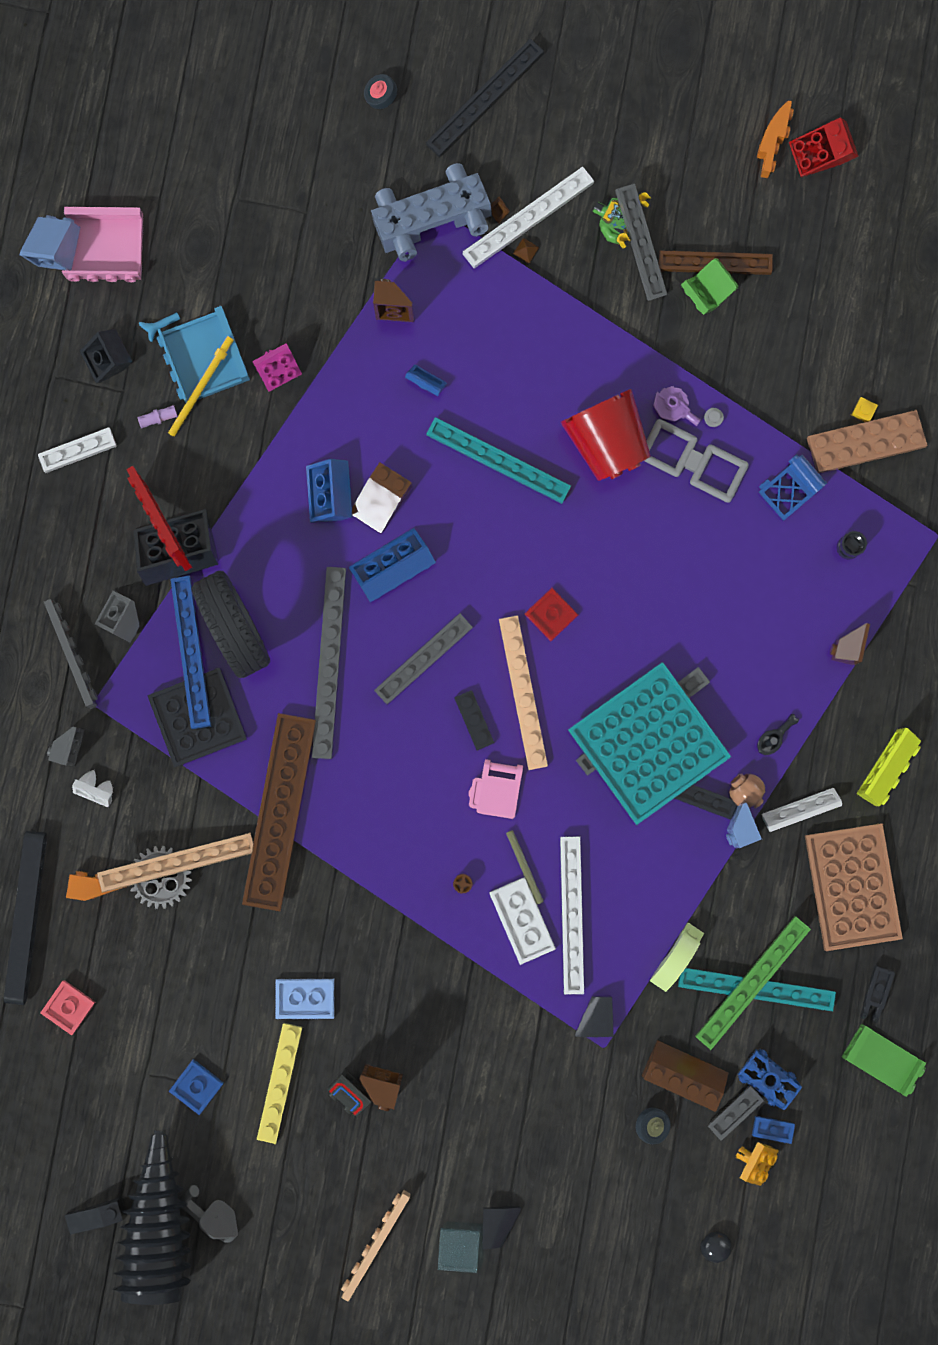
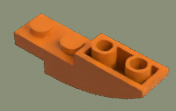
[757,101,794,178]

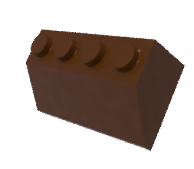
[642,1040,729,1112]
[360,1064,403,1111]

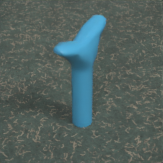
[139,313,180,342]

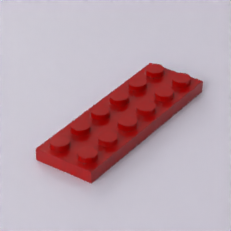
[126,466,192,571]

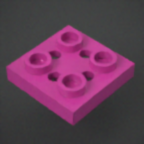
[253,344,302,392]

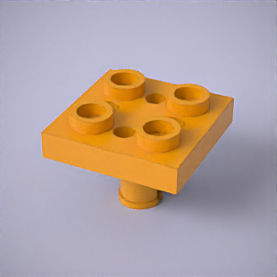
[736,1142,778,1186]

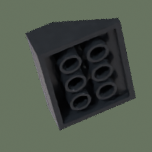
[134,509,218,586]

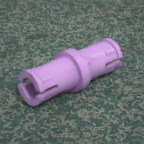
[137,405,177,429]

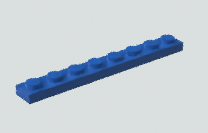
[170,576,211,729]

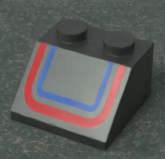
[328,1070,372,1117]

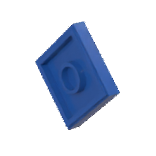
[169,1059,224,1115]

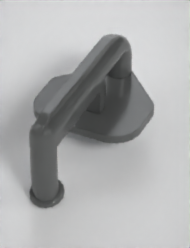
[180,1185,238,1243]

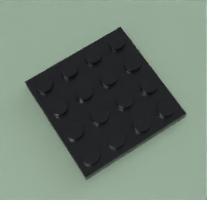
[147,668,248,768]

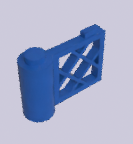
[758,454,827,521]

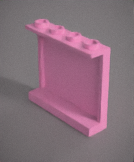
[62,207,143,282]

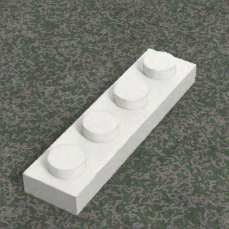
[38,428,117,473]
[762,788,842,832]

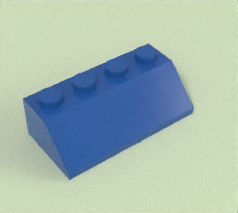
[349,528,436,602]

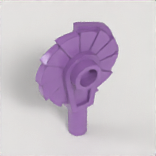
[654,386,701,426]

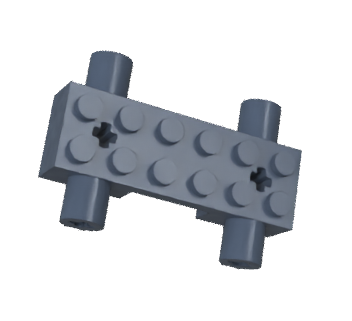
[371,163,492,262]

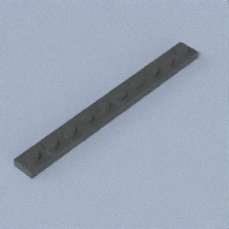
[312,567,346,759]

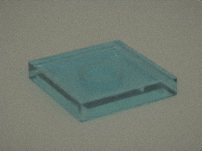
[438,1228,480,1273]

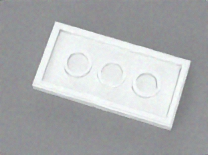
[489,877,555,965]

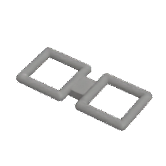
[644,419,749,503]

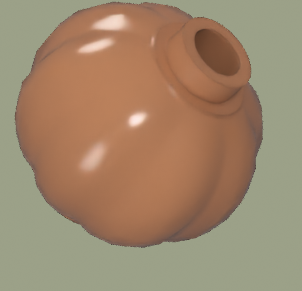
[729,774,765,808]

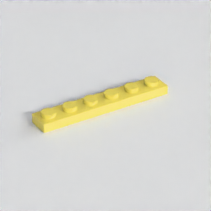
[257,1023,303,1144]

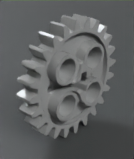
[131,846,192,909]

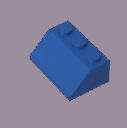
[306,459,352,523]

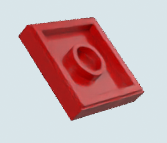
[524,588,578,642]

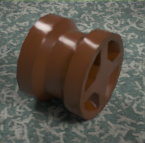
[453,874,473,894]

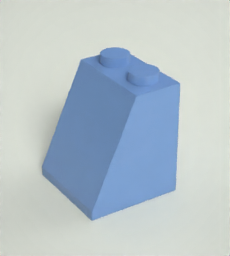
[20,215,81,271]

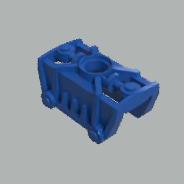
[738,1049,802,1110]

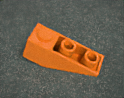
[66,871,127,901]

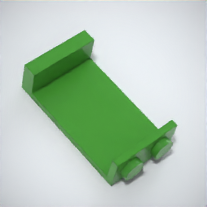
[842,1024,926,1097]

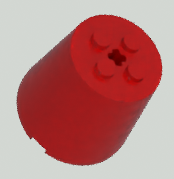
[561,389,651,481]

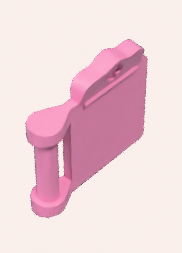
[469,759,523,819]

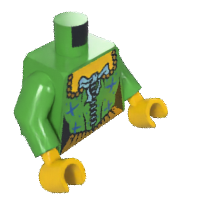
[593,192,651,248]

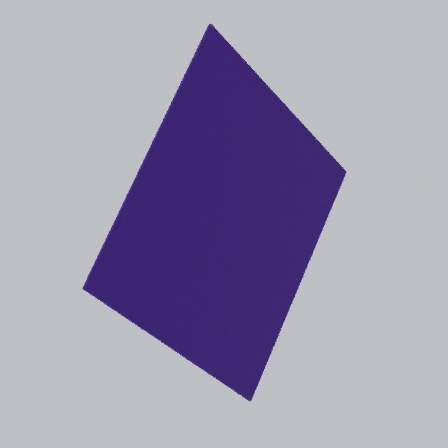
[96,221,938,1048]

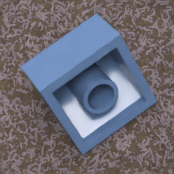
[726,803,761,848]

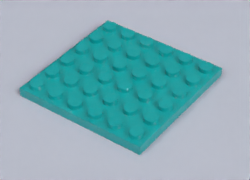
[568,662,731,825]

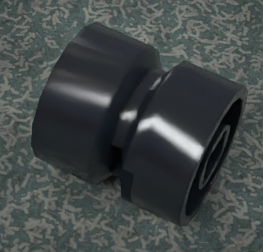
[837,531,867,560]

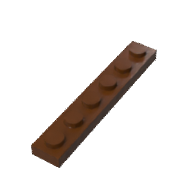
[658,251,773,275]

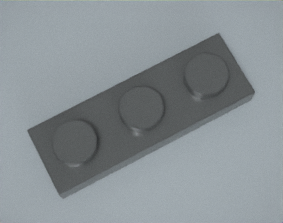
[707,1085,764,1141]

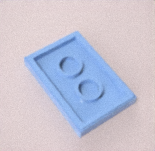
[276,979,334,1019]

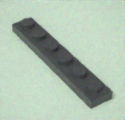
[615,184,667,301]
[44,599,98,709]
[374,614,473,705]

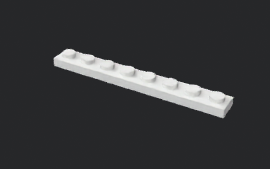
[463,167,594,269]
[560,837,584,994]

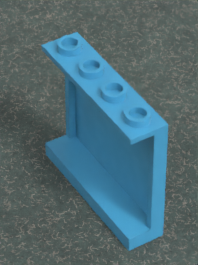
[157,306,250,402]

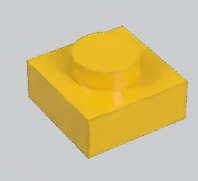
[852,397,878,422]

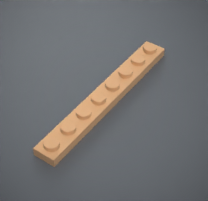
[499,616,548,770]
[97,833,253,893]

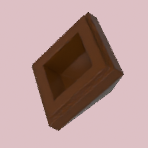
[491,196,510,223]
[513,238,539,263]

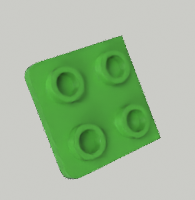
[681,258,738,315]

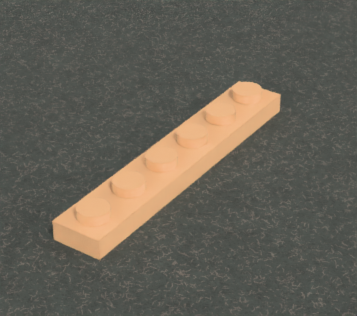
[341,1190,410,1301]

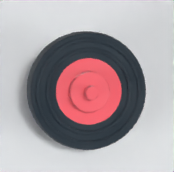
[364,74,397,109]

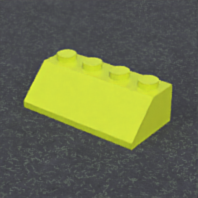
[856,728,921,806]

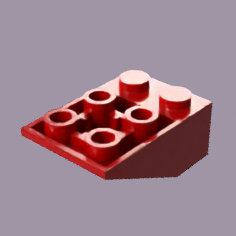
[789,117,859,177]

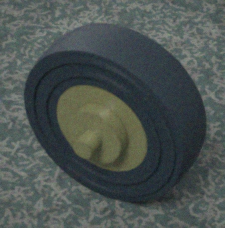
[636,1108,670,1144]

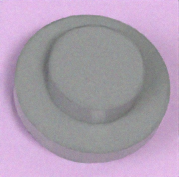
[704,408,724,427]

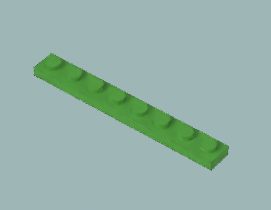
[695,916,811,1050]

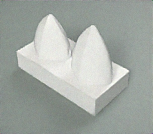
[72,770,113,808]

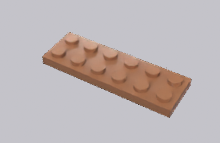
[807,410,927,474]

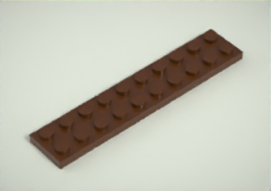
[242,713,316,911]

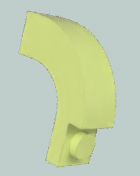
[650,923,704,992]

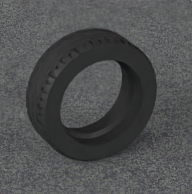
[191,571,270,678]

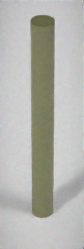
[506,830,544,904]

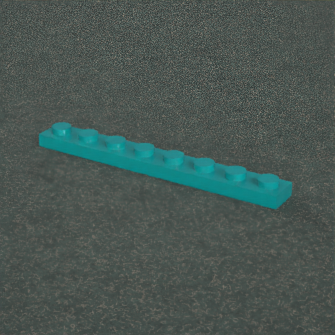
[426,417,571,504]
[678,968,836,1011]

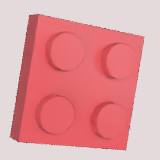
[41,980,96,1035]

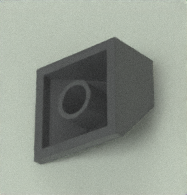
[95,591,139,643]
[47,727,85,767]

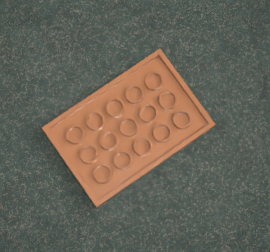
[805,824,903,951]

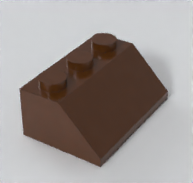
[373,279,414,322]

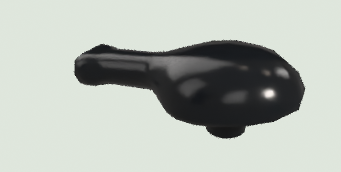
[757,714,799,755]

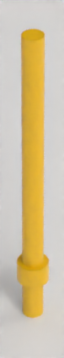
[168,336,234,437]

